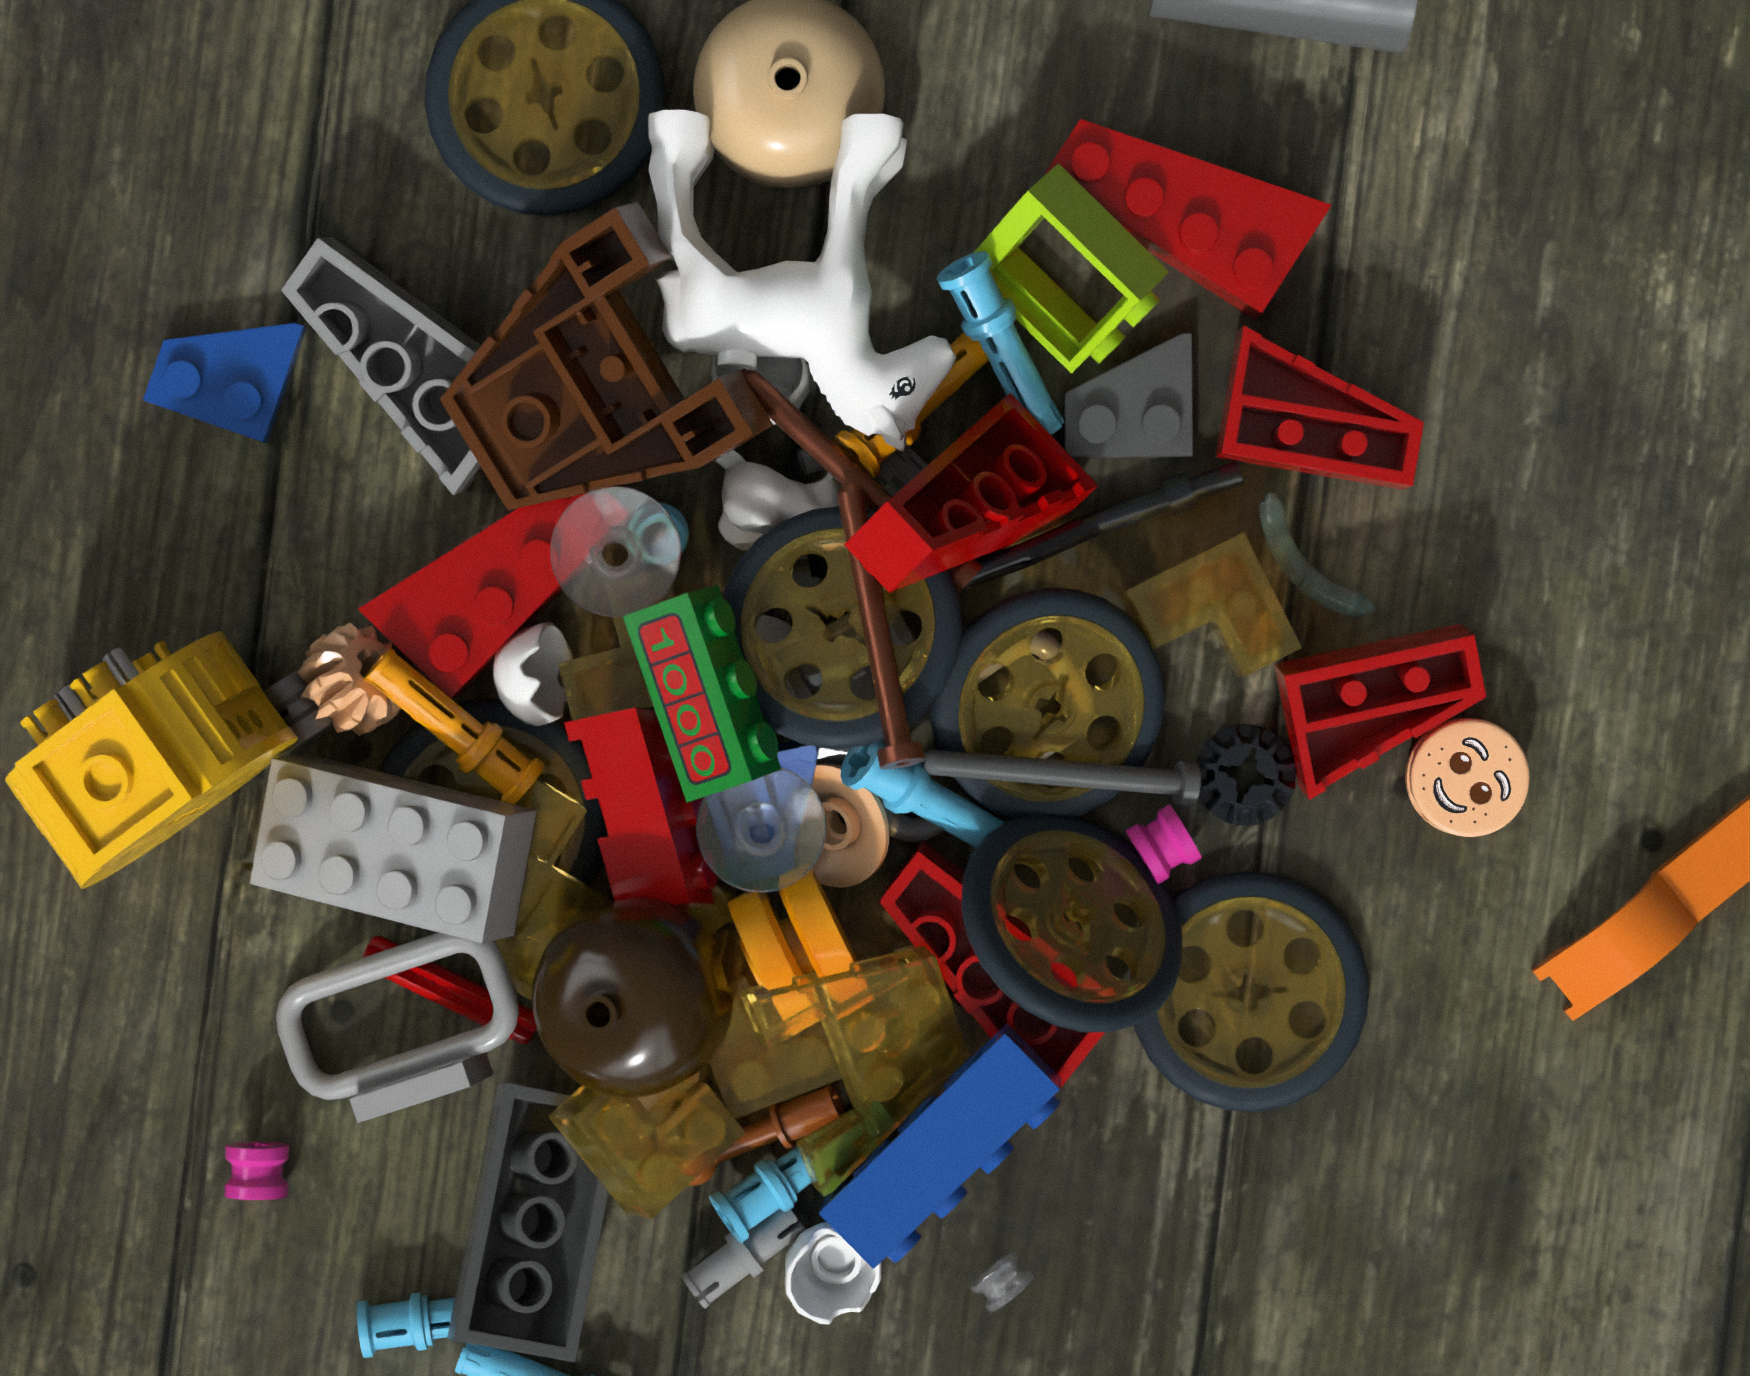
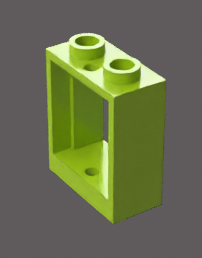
[973,163,1169,374]

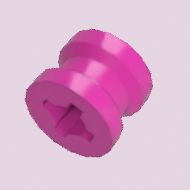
[1125,804,1202,884]
[224,1141,290,1200]

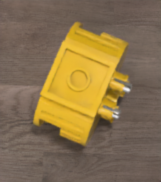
[5,631,298,889]

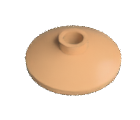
[795,763,889,888]

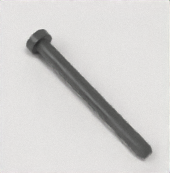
[921,749,1201,806]

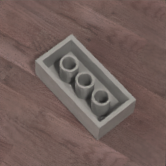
[250,754,537,944]

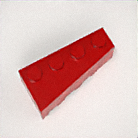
[1044,119,1332,320]
[844,392,1099,593]
[879,840,1124,1095]

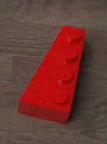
[358,488,632,698]

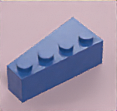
[819,1023,1062,1269]

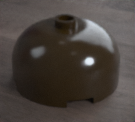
[532,897,733,1098]

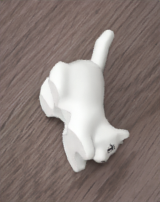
[715,450,844,551]

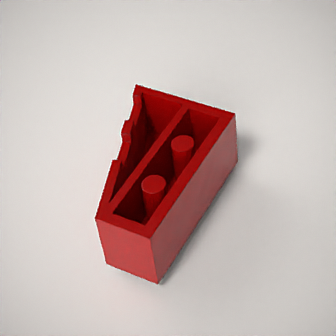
[1274,623,1486,800]

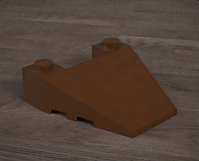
[440,202,773,510]

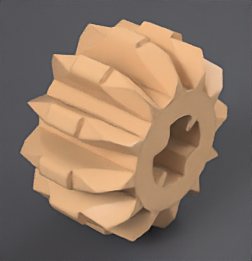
[297,623,408,736]

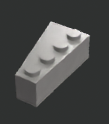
[281,237,482,495]

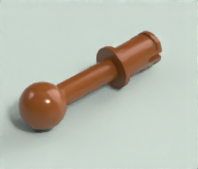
[668,1085,846,1186]

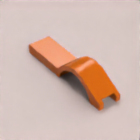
[1531,794,1750,1021]

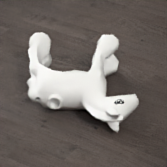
[648,110,956,452]

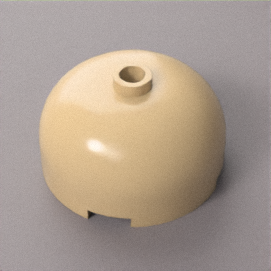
[693,0,885,188]

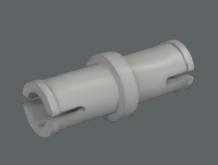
[680,1209,806,1309]

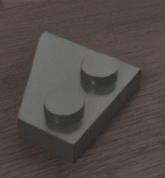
[1064,333,1193,458]

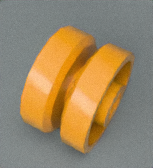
[727,862,869,1029]

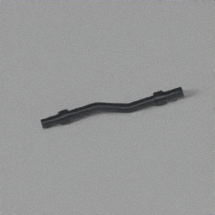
[882,461,1244,613]

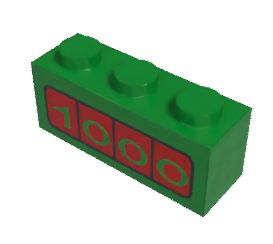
[623,584,782,802]

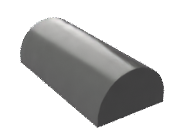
[1148,0,1418,54]
[447,1082,625,1362]

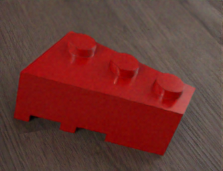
[1215,326,1424,490]
[564,707,717,910]

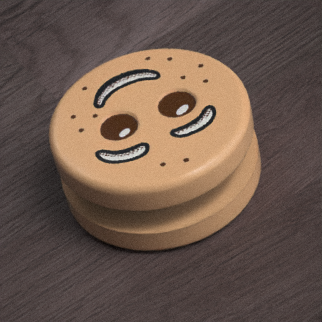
[1405,718,1530,837]

